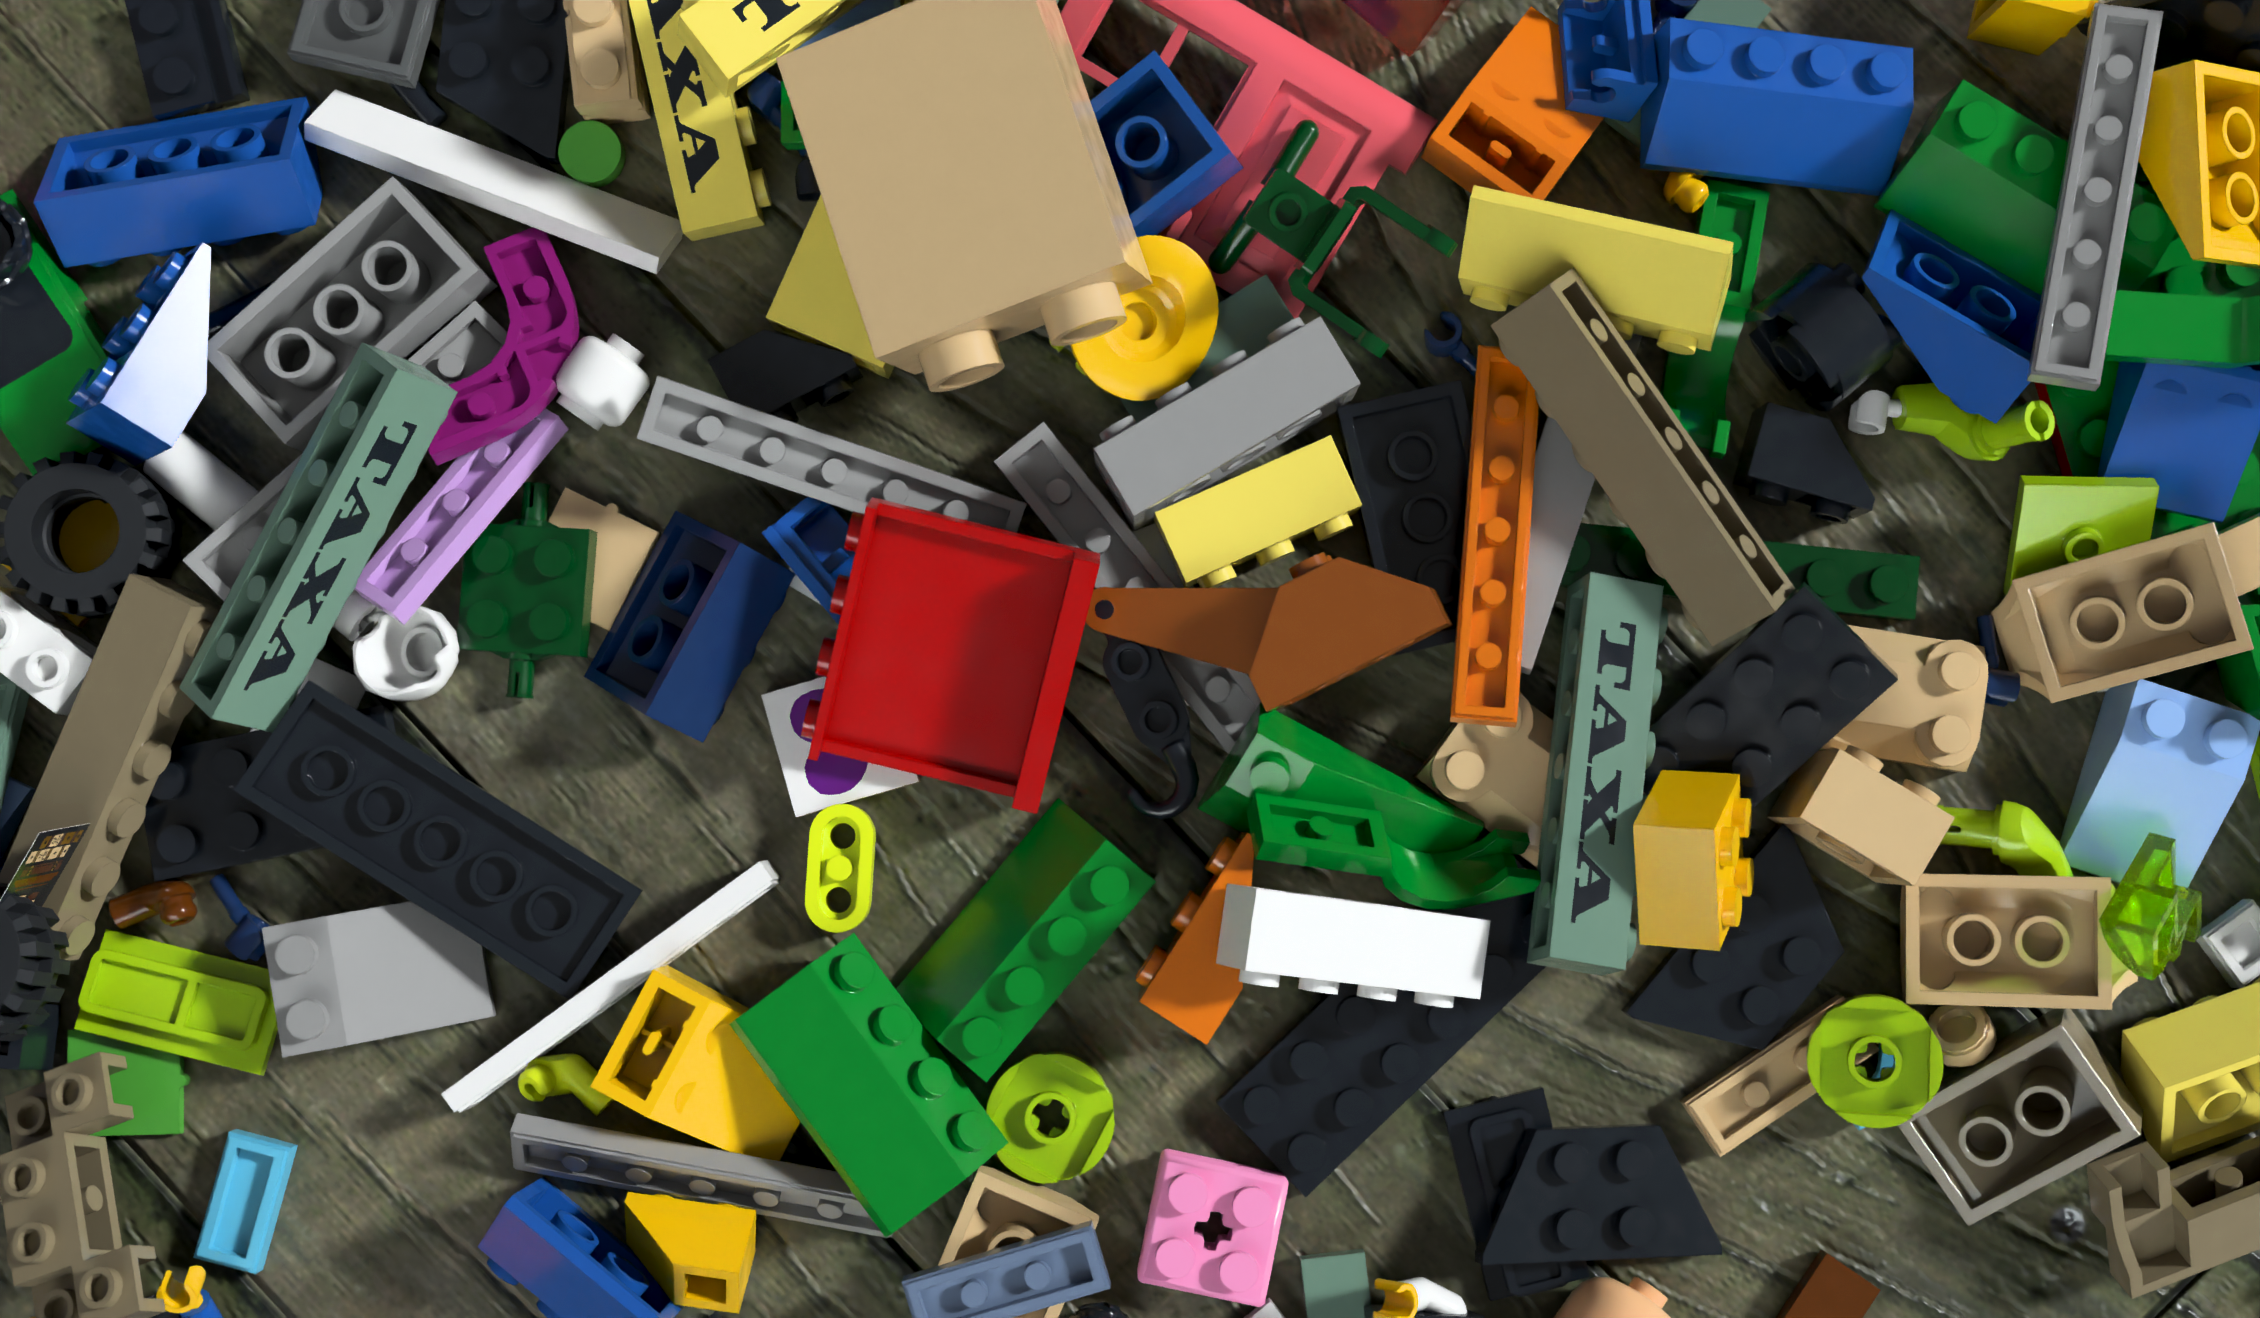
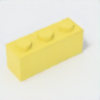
[1154,435,1362,588]

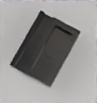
[125,0,250,121]

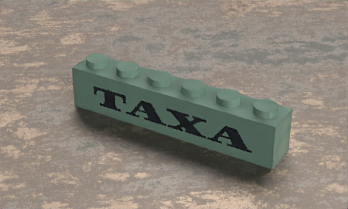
[179,342,458,733]
[1527,572,1668,976]

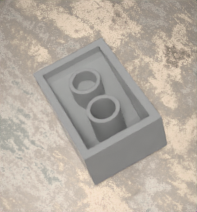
[262,901,496,1058]

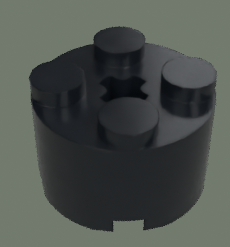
[1745,262,1902,412]

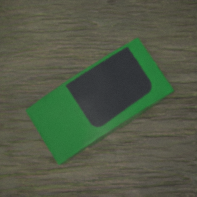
[0,189,110,475]

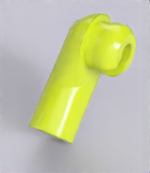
[518,1053,614,1116]

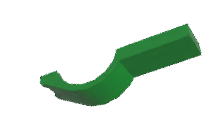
[1660,179,1770,459]
[2104,290,2260,368]
[1247,793,1541,909]

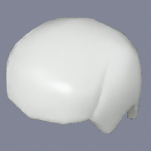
[353,606,460,702]

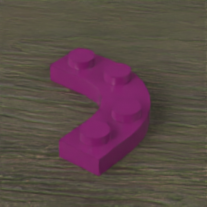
[428,227,579,466]

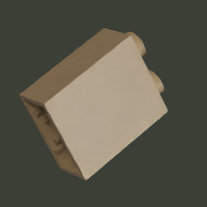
[776,0,1153,392]

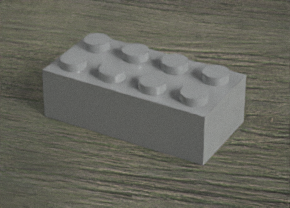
[207,176,497,452]
[1094,316,1361,531]

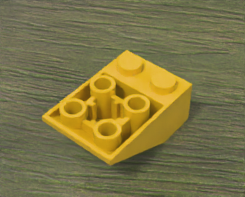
[590,965,800,1161]

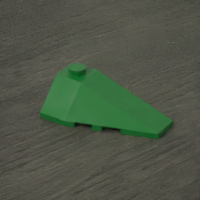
[1197,702,1484,854]

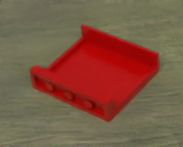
[801,497,1100,814]

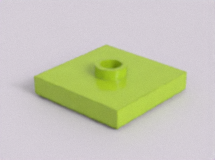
[2003,475,2159,596]

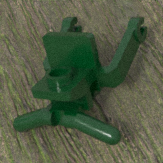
[1208,120,1458,359]

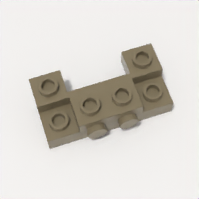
[0,1051,166,1318]
[2086,1135,2260,1299]

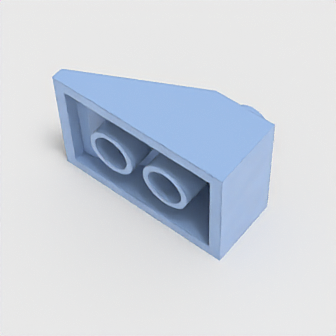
[2059,679,2260,903]

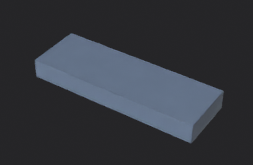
[901,1220,1111,1318]

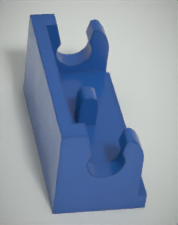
[1557,0,1659,122]
[762,497,855,625]

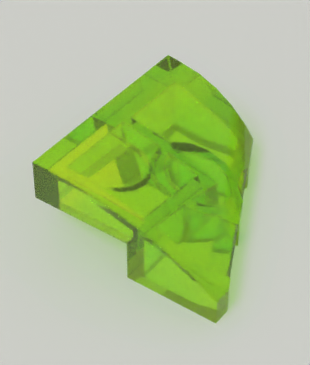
[2099,832,2202,980]

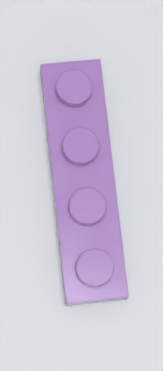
[354,408,569,625]

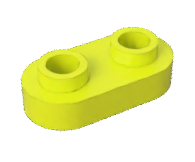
[805,804,876,933]

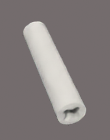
[143,431,382,641]

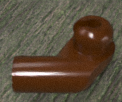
[109,881,198,929]

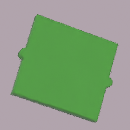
[67,1029,191,1136]

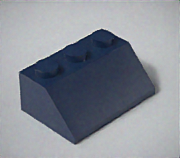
[584,510,796,743]

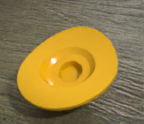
[1071,235,1218,401]

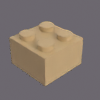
[1767,745,1955,886]

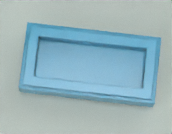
[193,1129,298,1274]

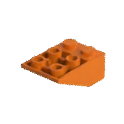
[1421,6,1605,200]
[1135,832,1254,1045]

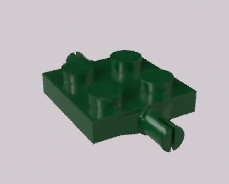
[457,482,598,699]

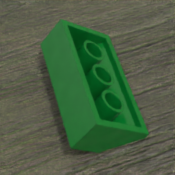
[1874,79,2177,295]
[896,798,1156,1082]
[729,933,1009,1238]

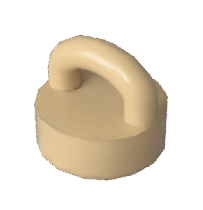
[1928,1005,1997,1068]

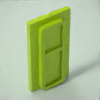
[74,929,278,1076]

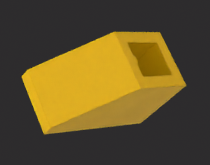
[625,1192,756,1314]

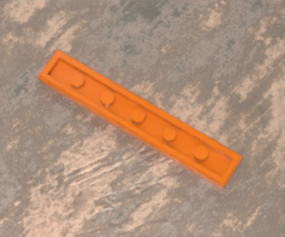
[1449,345,1539,728]

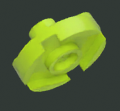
[1806,994,1944,1128]
[986,1051,1115,1184]

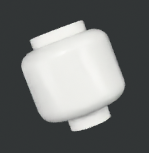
[556,333,650,431]

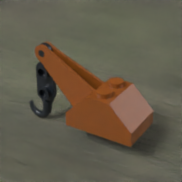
[1086,552,1453,819]

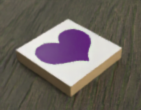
[761,677,920,817]

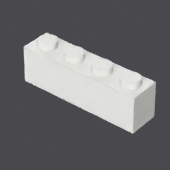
[1216,883,1491,1008]

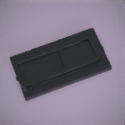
[1442,1087,1590,1301]

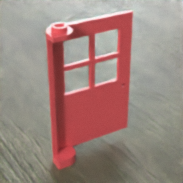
[1060,0,1438,319]

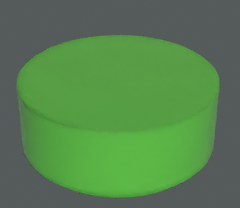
[558,120,625,188]

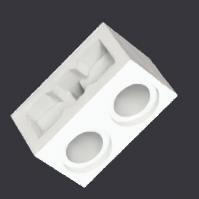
[0,586,98,715]

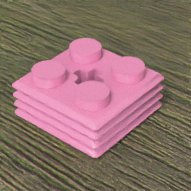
[1137,1149,1289,1307]

